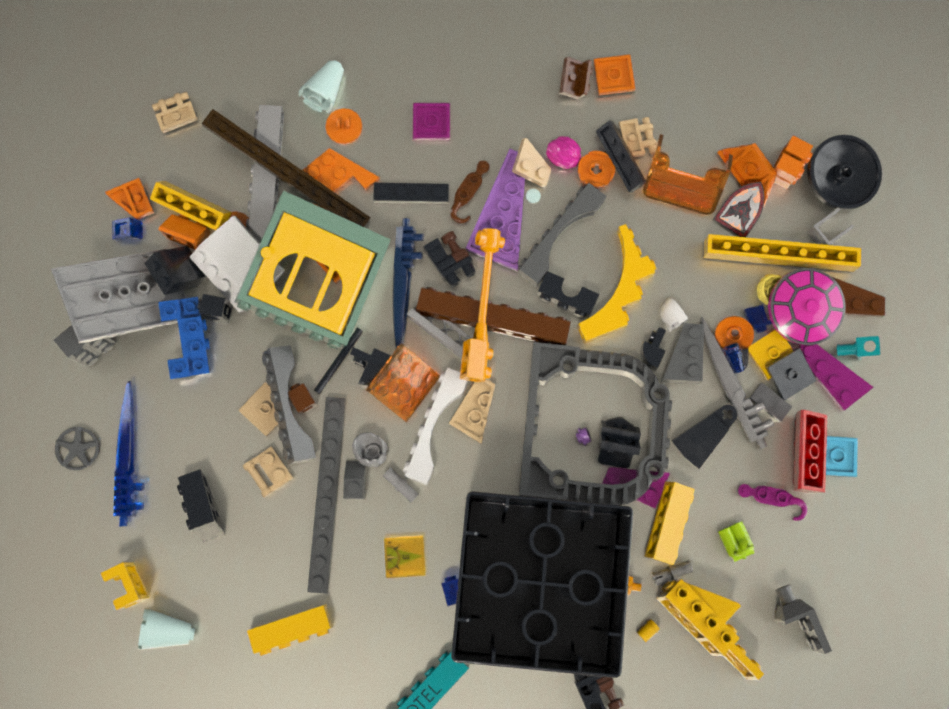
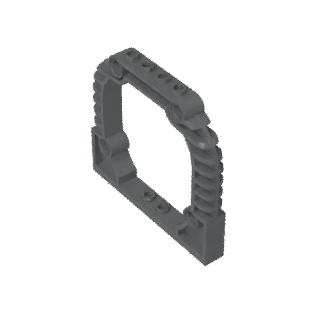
[519,342,672,505]

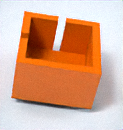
[773,135,813,189]

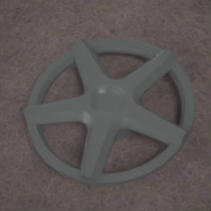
[55,427,99,470]

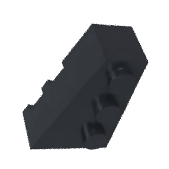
[177,469,225,542]

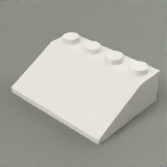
[190,216,285,313]

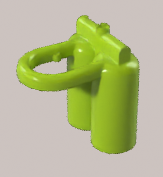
[718,521,755,562]

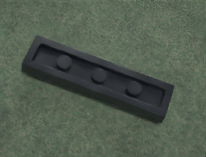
[595,120,647,193]
[373,182,449,204]

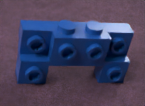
[158,297,210,379]

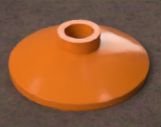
[715,316,754,351]

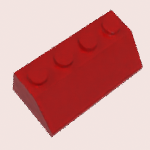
[793,409,827,493]

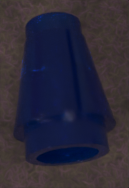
[723,343,745,373]

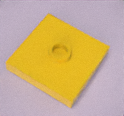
[749,329,793,380]

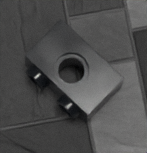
[197,294,233,324]

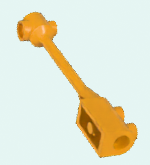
[460,228,505,382]

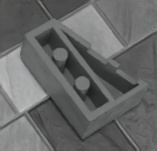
[661,323,704,385]

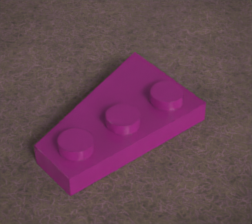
[601,467,670,509]

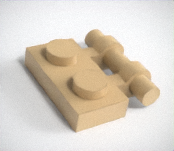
[152,91,198,133]
[618,117,657,158]

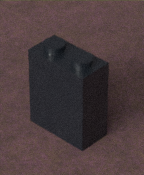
[144,246,207,295]

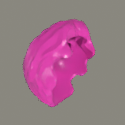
[546,136,581,169]

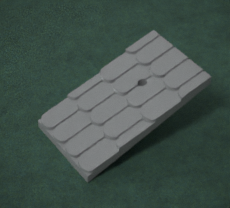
[51,249,186,343]

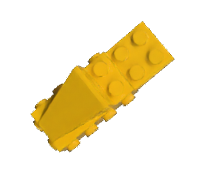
[656,579,764,680]

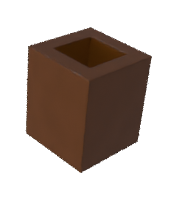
[288,383,317,415]

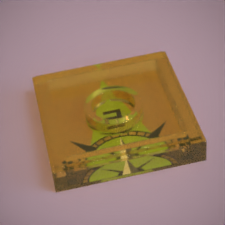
[384,536,426,578]

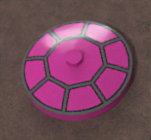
[768,268,845,345]

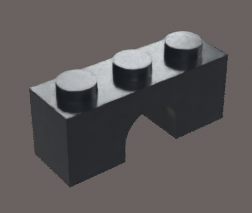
[537,271,600,319]

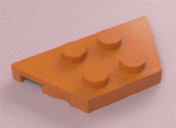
[717,143,777,207]

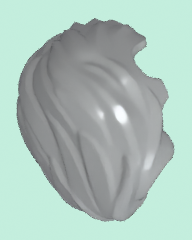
[352,432,387,467]

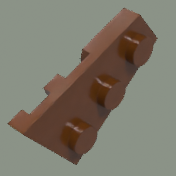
[832,277,885,317]

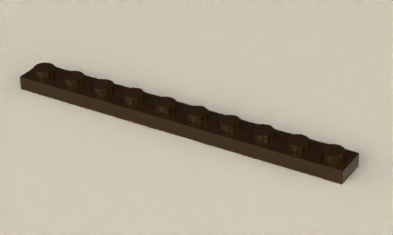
[202,109,371,227]

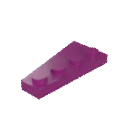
[798,344,874,411]

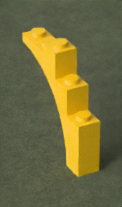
[577,224,656,344]

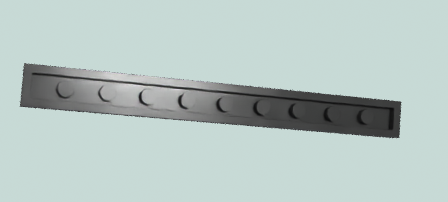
[307,397,346,594]

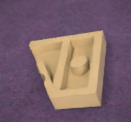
[512,138,551,187]

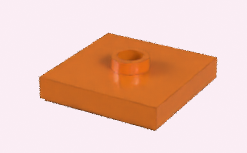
[593,54,635,96]

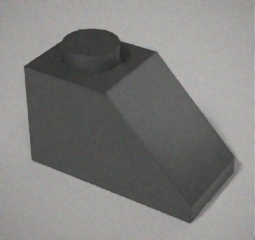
[343,461,366,500]

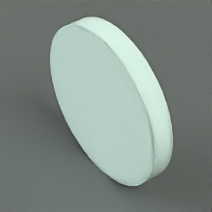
[526,189,541,203]

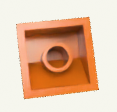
[158,214,211,250]

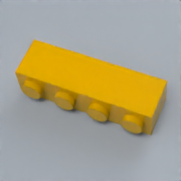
[150,181,232,230]
[644,481,695,565]
[247,604,332,656]

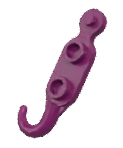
[737,484,808,521]

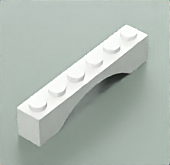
[403,368,468,485]

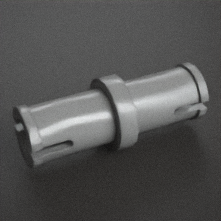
[383,468,419,503]
[652,560,693,586]

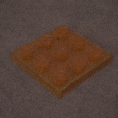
[366,343,440,422]

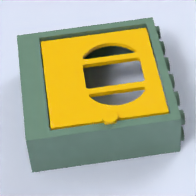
[234,191,391,350]

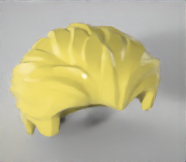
[757,274,782,305]

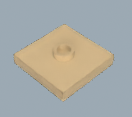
[239,382,294,437]

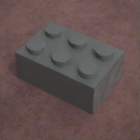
[54,325,116,367]

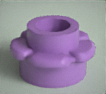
[576,427,592,446]

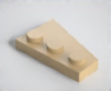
[448,379,495,444]

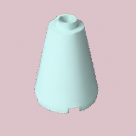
[299,60,344,113]
[138,608,195,650]

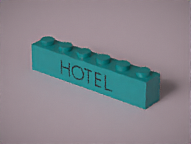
[396,651,469,709]

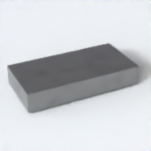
[750,383,792,422]

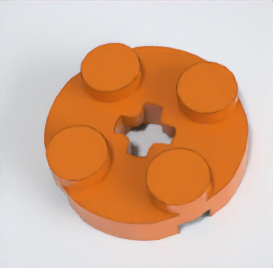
[577,151,615,189]

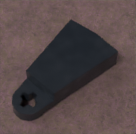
[671,405,737,469]

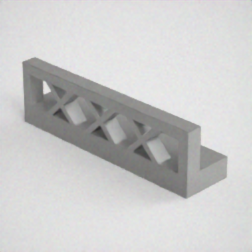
[407,305,472,359]

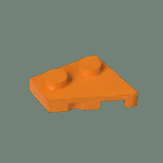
[105,178,154,220]

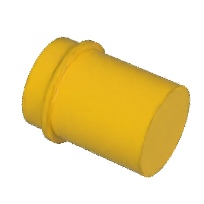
[636,619,660,643]

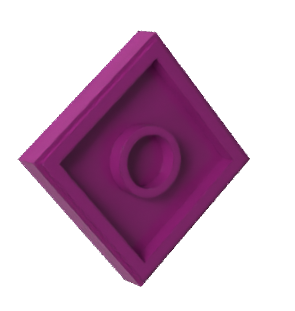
[413,103,450,141]

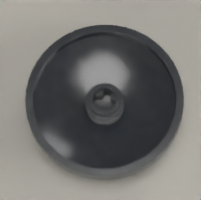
[807,135,882,210]

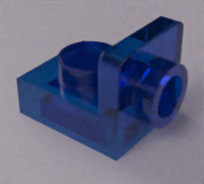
[112,217,143,241]
[743,304,772,333]
[441,575,459,607]

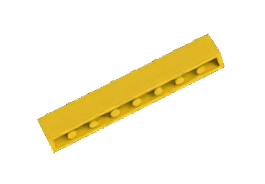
[703,234,861,272]

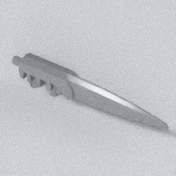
[700,317,775,450]

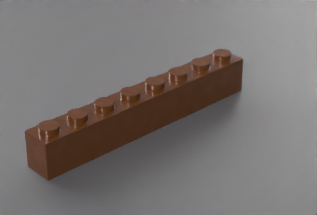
[416,287,571,345]

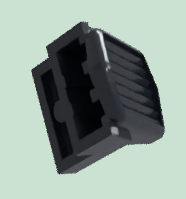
[350,347,403,389]
[598,417,641,468]

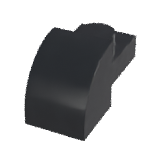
[640,327,666,371]

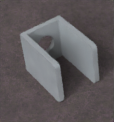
[807,208,854,245]

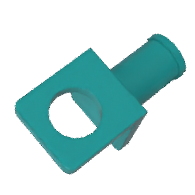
[837,336,881,360]

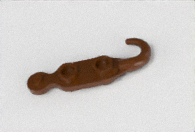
[450,161,490,224]

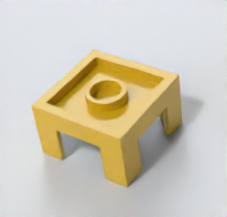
[101,562,149,610]

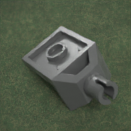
[775,585,832,654]

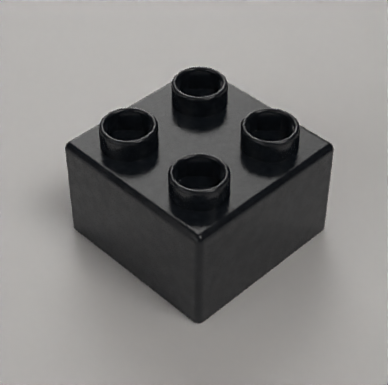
[451,491,633,678]

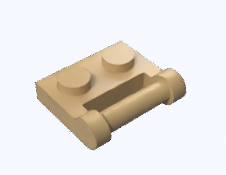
[243,446,294,498]

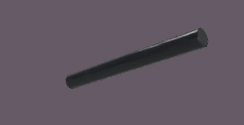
[314,327,363,394]

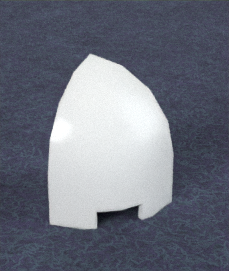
[660,297,688,332]

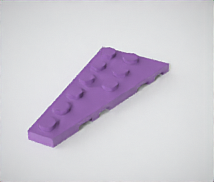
[465,149,525,272]

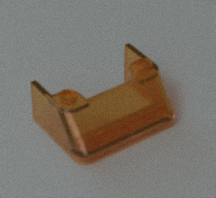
[643,134,733,215]

